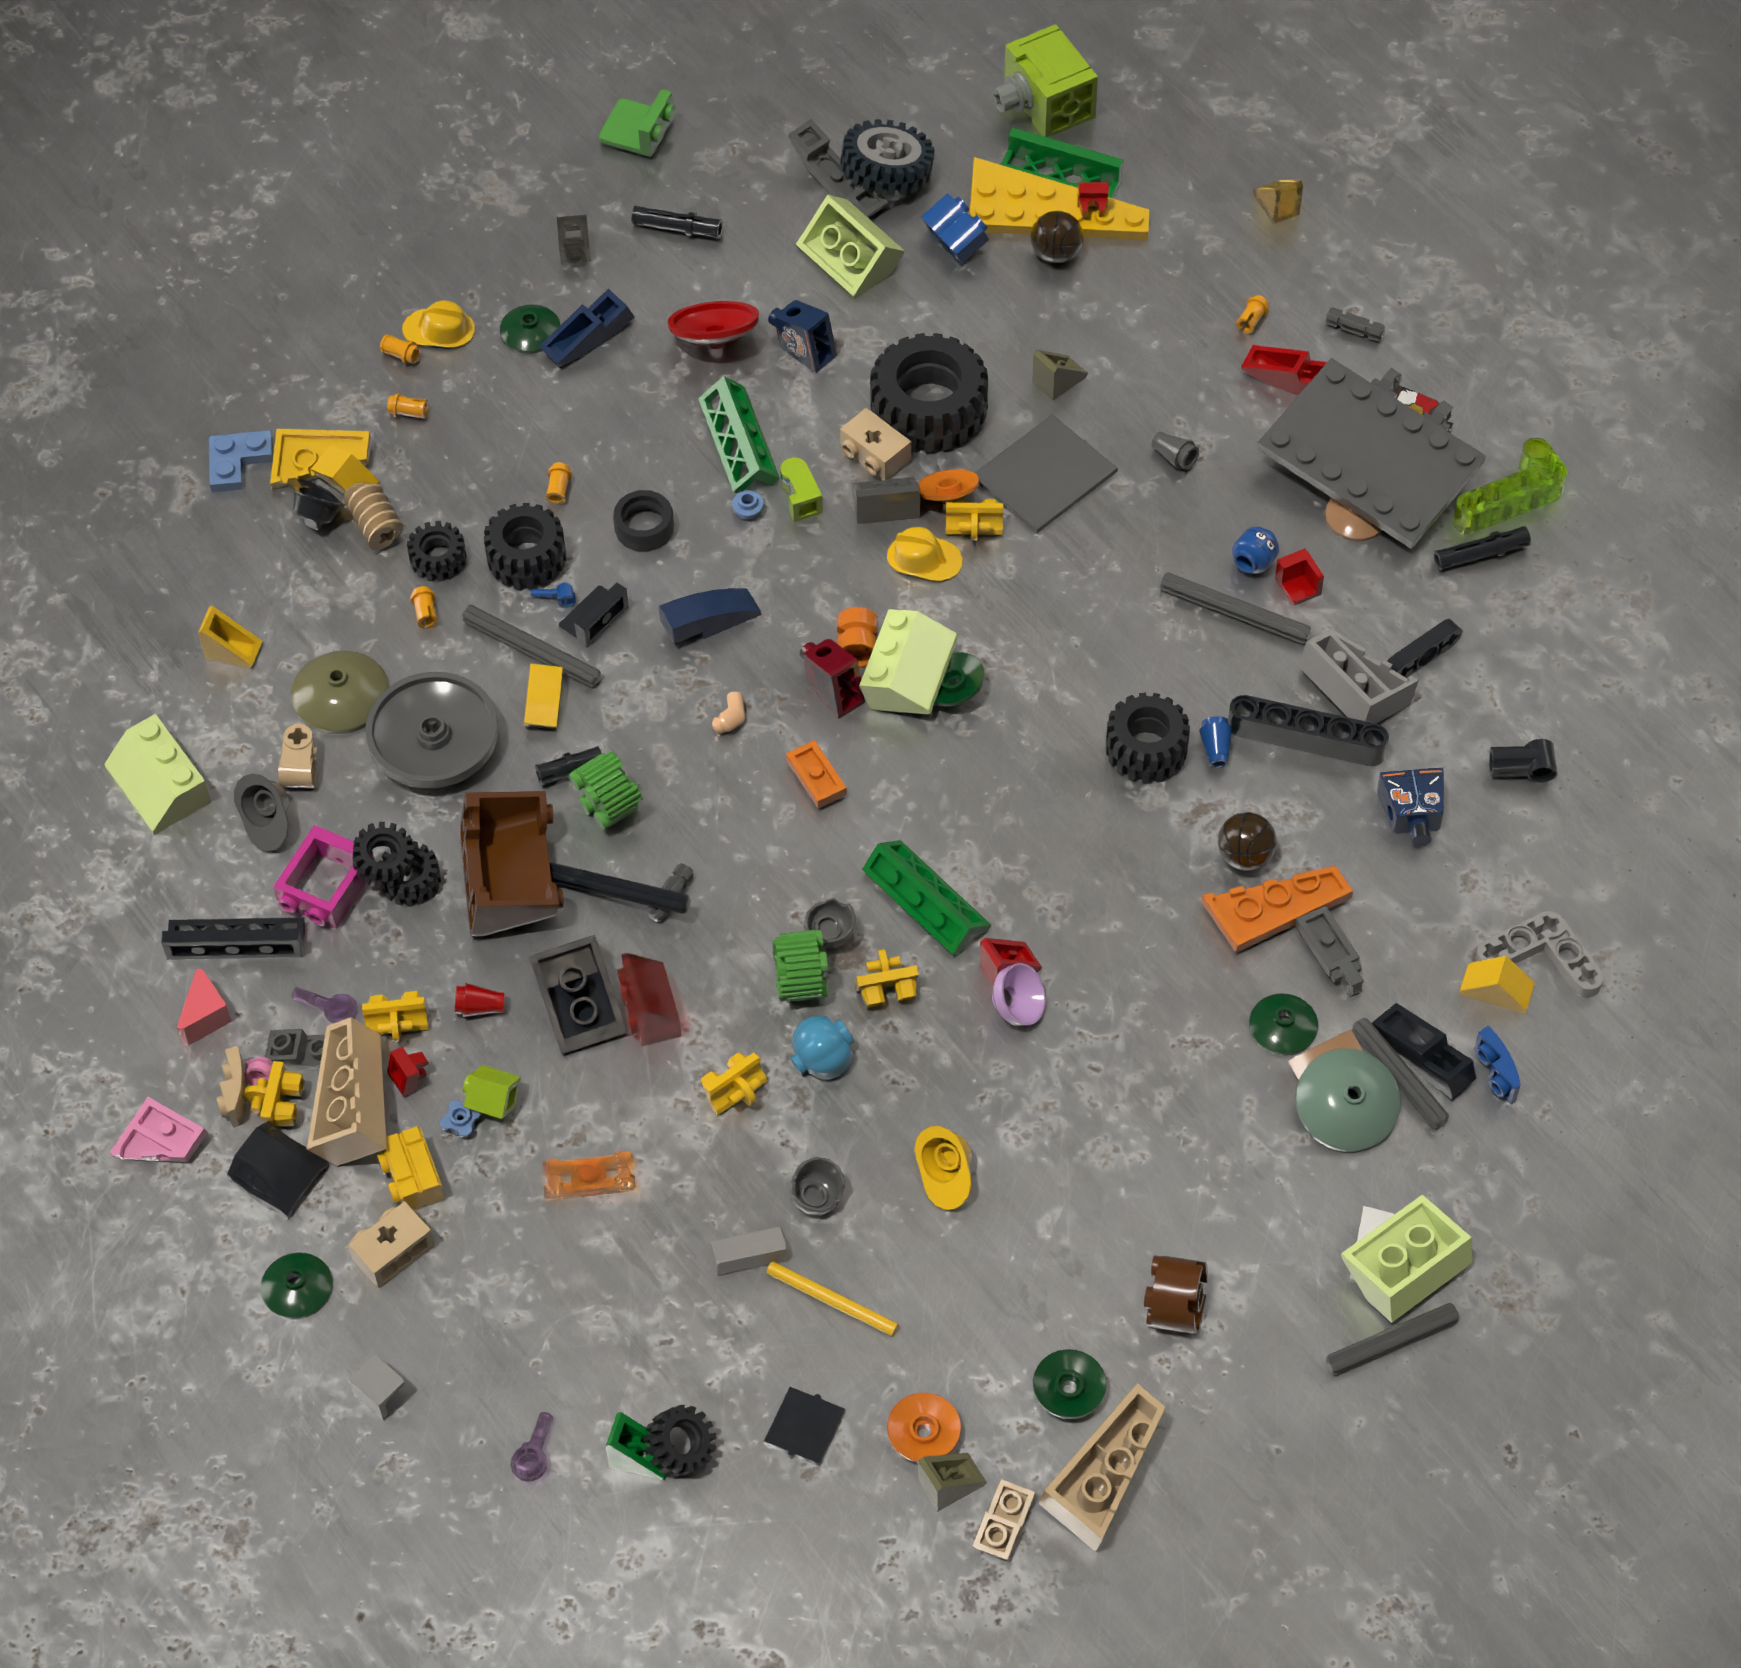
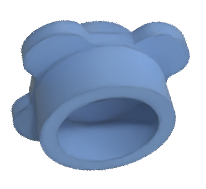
[440,1100,481,1137]

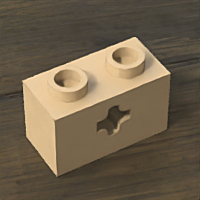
[840,408,911,480]
[348,1201,435,1289]

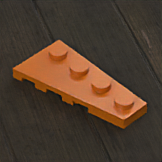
[1201,866,1353,953]

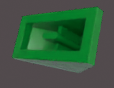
[606,1412,675,1480]

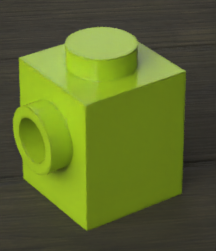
[462,1064,521,1119]

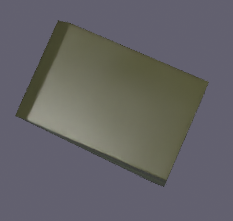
[1032,350,1088,400]
[918,1453,987,1512]

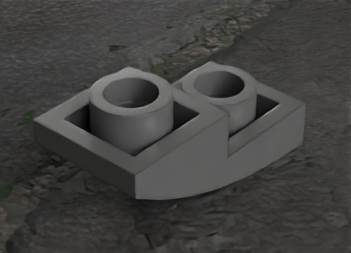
[265,1029,325,1071]

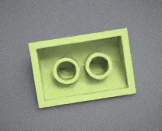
[796,195,905,297]
[859,609,958,714]
[104,714,211,835]
[1341,1194,1473,1323]

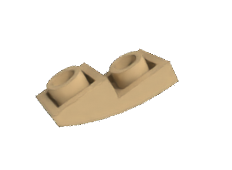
[216,1045,247,1128]
[972,1479,1036,1561]

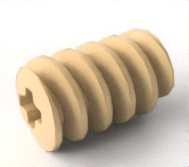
[343,482,404,550]

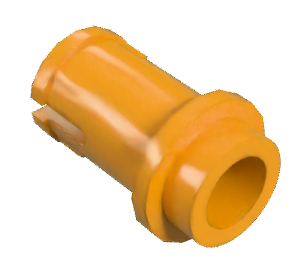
[1236,295,1269,334]
[379,334,421,365]
[387,393,429,419]
[545,462,572,504]
[410,586,438,628]

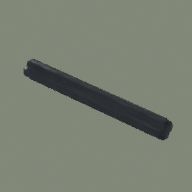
[549,862,691,914]

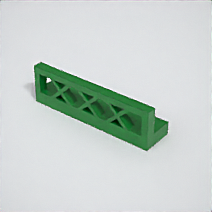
[1000,127,1124,198]
[698,376,780,493]
[862,840,991,955]

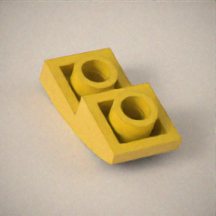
[524,663,563,729]

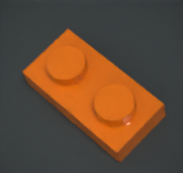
[786,740,847,809]

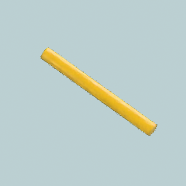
[766,1261,899,1337]

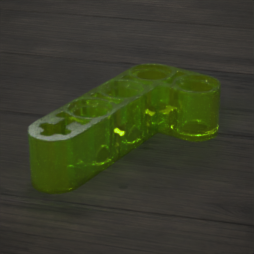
[1453,437,1567,534]

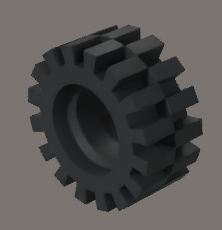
[407,521,467,582]
[352,822,414,888]
[379,841,441,907]
[644,1405,717,1477]

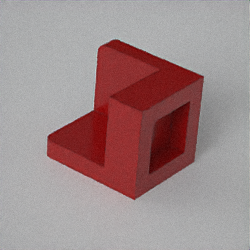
[1275,548,1324,605]

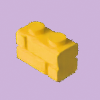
[377,1126,445,1211]

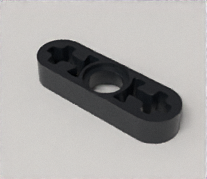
[1387,618,1463,678]

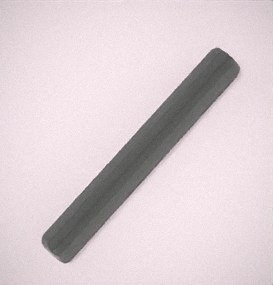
[1352,1017,1449,1129]
[1326,1303,1459,1375]

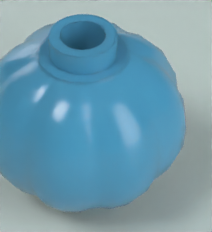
[790,1016,855,1080]

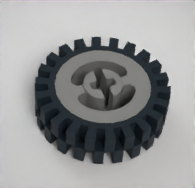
[840,119,935,196]

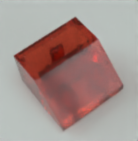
[617,953,682,1047]

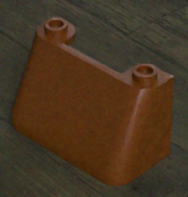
[460,791,564,936]

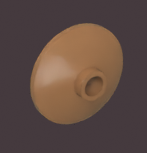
[1325,498,1383,541]

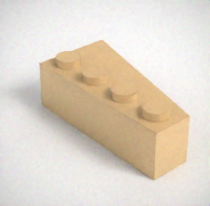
[307,1017,387,1166]
[1038,1383,1166,1552]

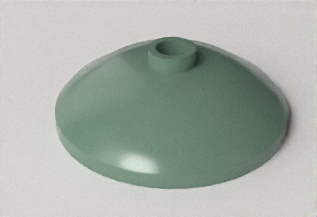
[1295,1048,1401,1152]

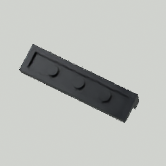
[161,917,305,960]

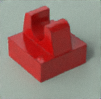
[1077,182,1109,217]
[387,1047,429,1097]

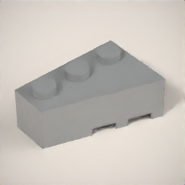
[1298,629,1419,724]

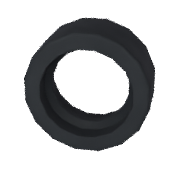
[613,490,674,551]

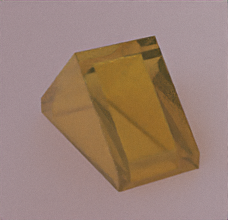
[1252,180,1303,224]

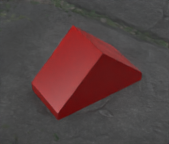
[979,938,1042,987]

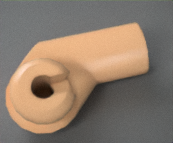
[712,692,745,734]

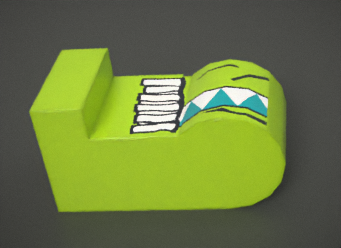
[780,457,823,522]

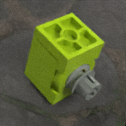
[992,24,1098,138]

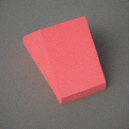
[177,969,232,1045]

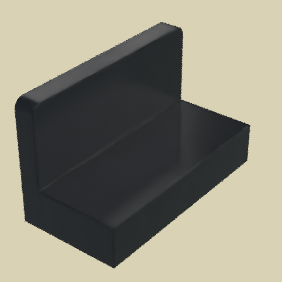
[559,582,629,648]

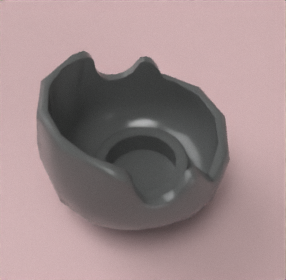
[804,898,856,950]
[789,1157,846,1215]

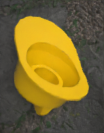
[402,300,475,348]
[887,527,963,582]
[914,1126,972,1210]

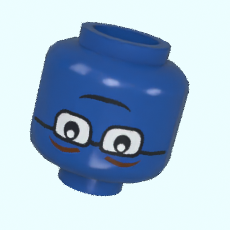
[1232,527,1280,574]

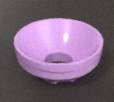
[992,963,1046,1026]

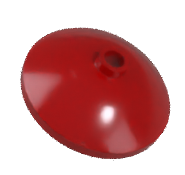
[668,301,760,349]

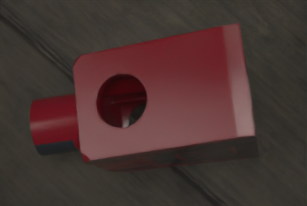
[800,639,865,718]

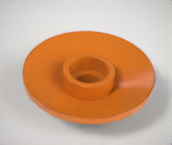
[918,469,979,504]
[887,1393,961,1462]

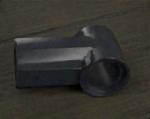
[1489,739,1558,783]

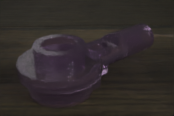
[292,987,358,1024]
[510,1412,554,1482]

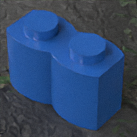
[921,193,989,264]

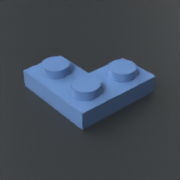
[209,430,273,493]

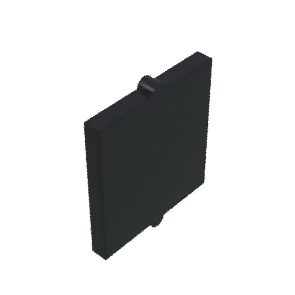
[764,1387,845,1466]

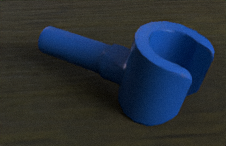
[531,582,576,608]

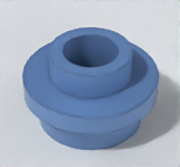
[732,490,764,521]

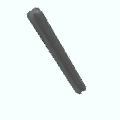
[1160,572,1311,644]
[462,605,601,687]

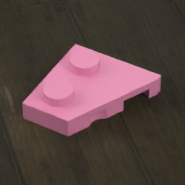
[110,1097,208,1162]

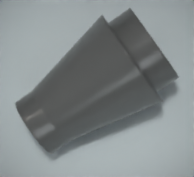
[1151,432,1199,470]

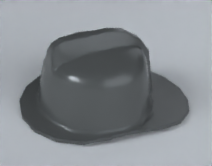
[234,773,289,851]

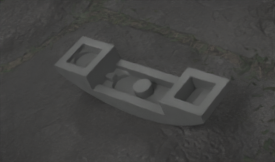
[788,119,888,218]

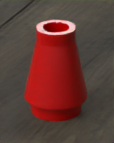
[454,983,504,1017]

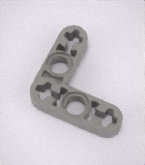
[1475,911,1604,998]

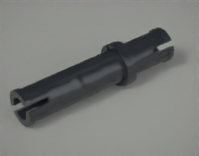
[631,205,723,238]
[1434,526,1531,570]

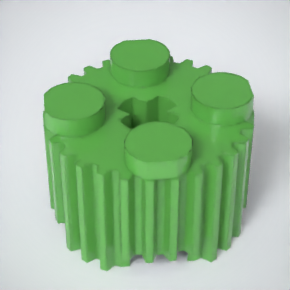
[568,751,643,830]
[772,930,828,1002]

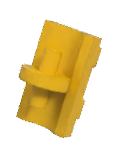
[946,499,1003,540]
[854,949,919,1008]
[362,991,429,1042]
[700,1052,768,1115]
[243,1061,305,1128]

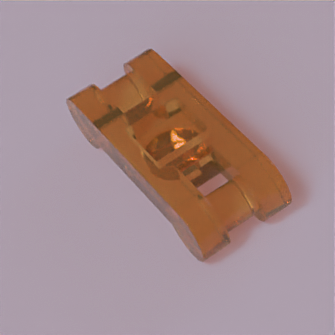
[542,1151,636,1200]

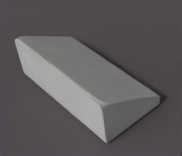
[711,1227,788,1275]

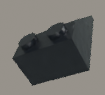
[529,935,627,1054]

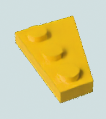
[270,429,371,490]

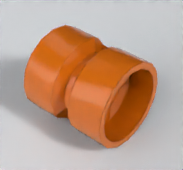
[837,607,878,668]

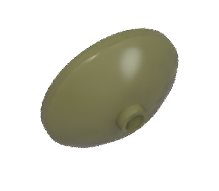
[291,651,389,734]

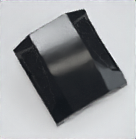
[227,1121,330,1220]

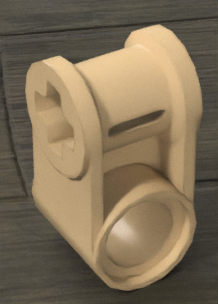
[278,723,318,788]

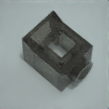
[557,215,591,264]

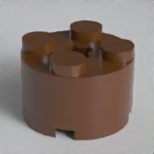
[1144,1255,1208,1334]

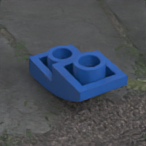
[1474,1025,1521,1105]

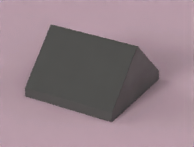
[852,477,920,524]

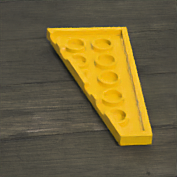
[970,157,1149,240]

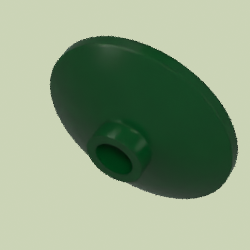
[500,304,560,354]
[934,652,985,706]
[1249,993,1318,1056]
[260,1252,333,1319]
[1033,1349,1106,1419]

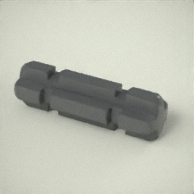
[1325,307,1385,342]
[647,863,693,922]

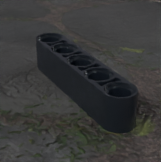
[1228,695,1389,766]

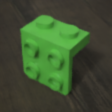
[599,89,676,157]

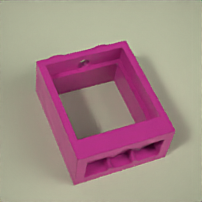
[273,825,375,929]

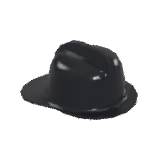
[287,478,345,530]

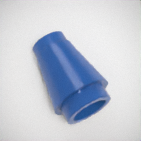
[1199,716,1232,768]

